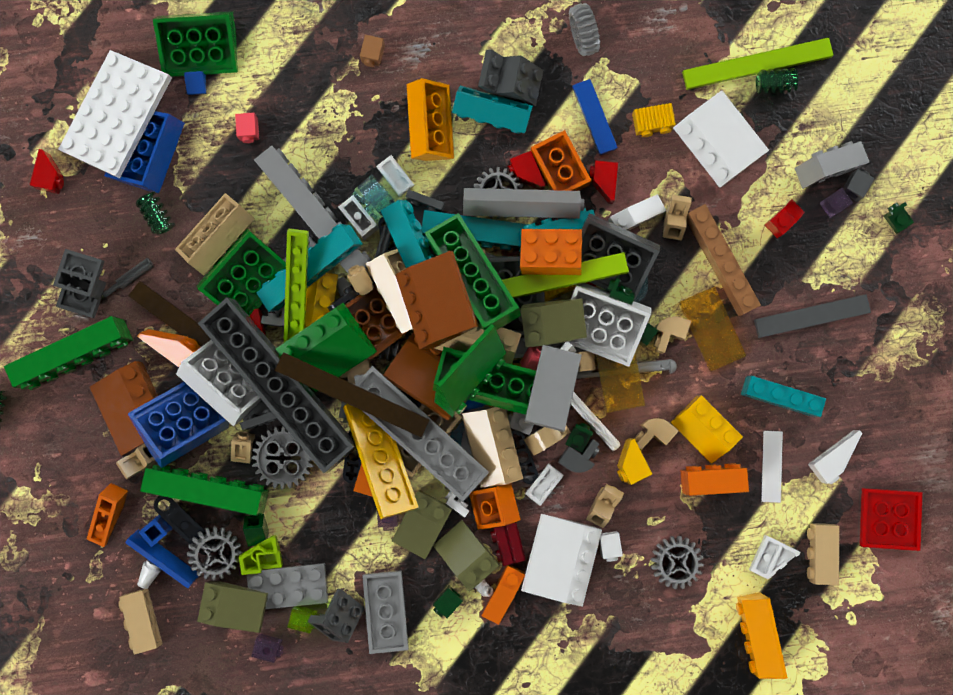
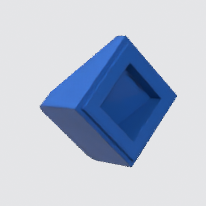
[184,71,207,95]

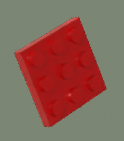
[859,488,923,551]

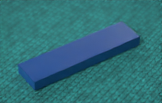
[572,79,618,156]
[125,529,199,588]

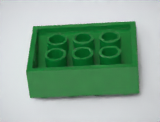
[153,11,238,77]
[197,229,286,316]
[275,303,377,392]
[434,324,506,417]

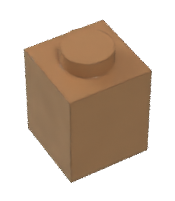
[360,34,385,67]

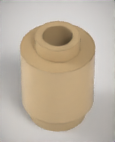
[347,265,374,295]

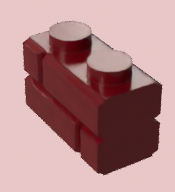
[491,522,526,566]

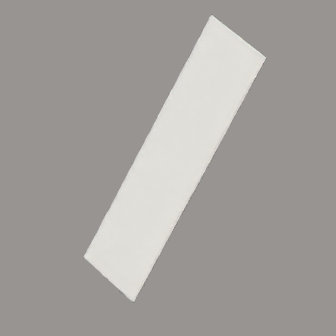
[762,431,783,503]

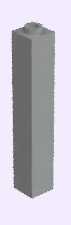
[463,188,584,218]

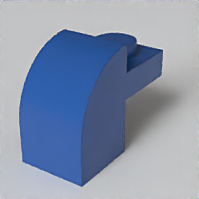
[138,508,173,547]

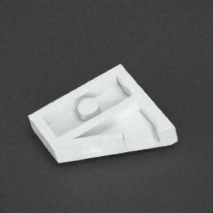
[749,535,801,579]

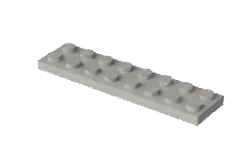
[355,366,489,502]

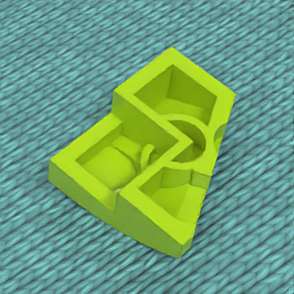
[239,535,283,575]

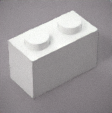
[338,195,379,240]

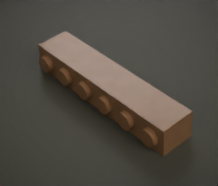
[686,204,761,316]

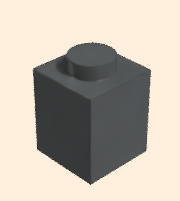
[841,169,874,202]

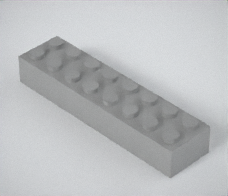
[254,145,372,274]

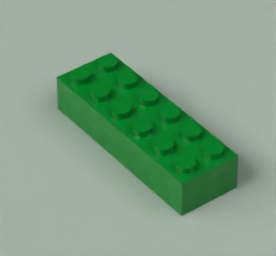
[425,213,521,332]
[4,316,133,390]
[433,347,536,415]
[140,464,269,516]

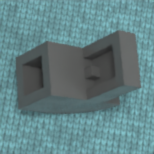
[557,439,600,473]

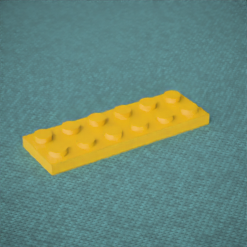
[343,404,418,519]

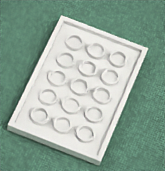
[58,50,172,178]

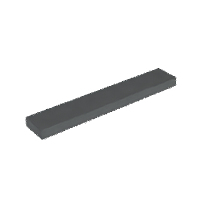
[754,294,871,338]

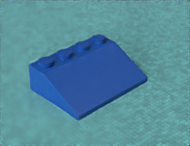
[104,111,185,194]
[128,382,229,468]

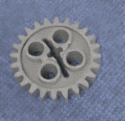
[251,427,314,490]

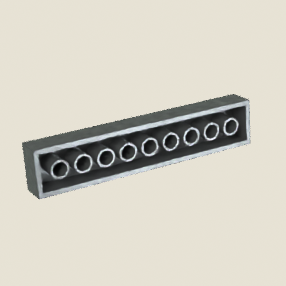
[198,297,356,473]

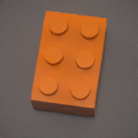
[530,130,592,191]
[520,229,582,275]
[680,463,749,496]

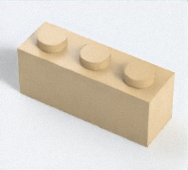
[807,523,839,585]
[119,589,162,655]

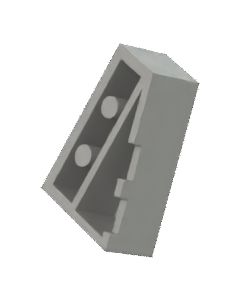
[794,141,869,189]

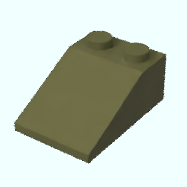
[521,298,587,347]
[392,490,452,559]
[433,520,500,592]
[197,580,268,633]

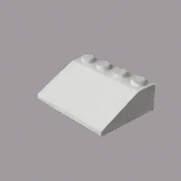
[673,90,769,188]
[566,283,651,367]
[176,340,262,426]
[521,514,602,607]

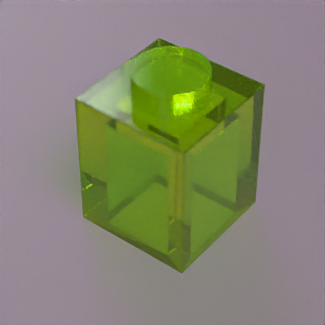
[287,606,318,633]

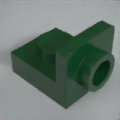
[883,202,914,234]
[607,275,635,305]
[565,422,594,453]

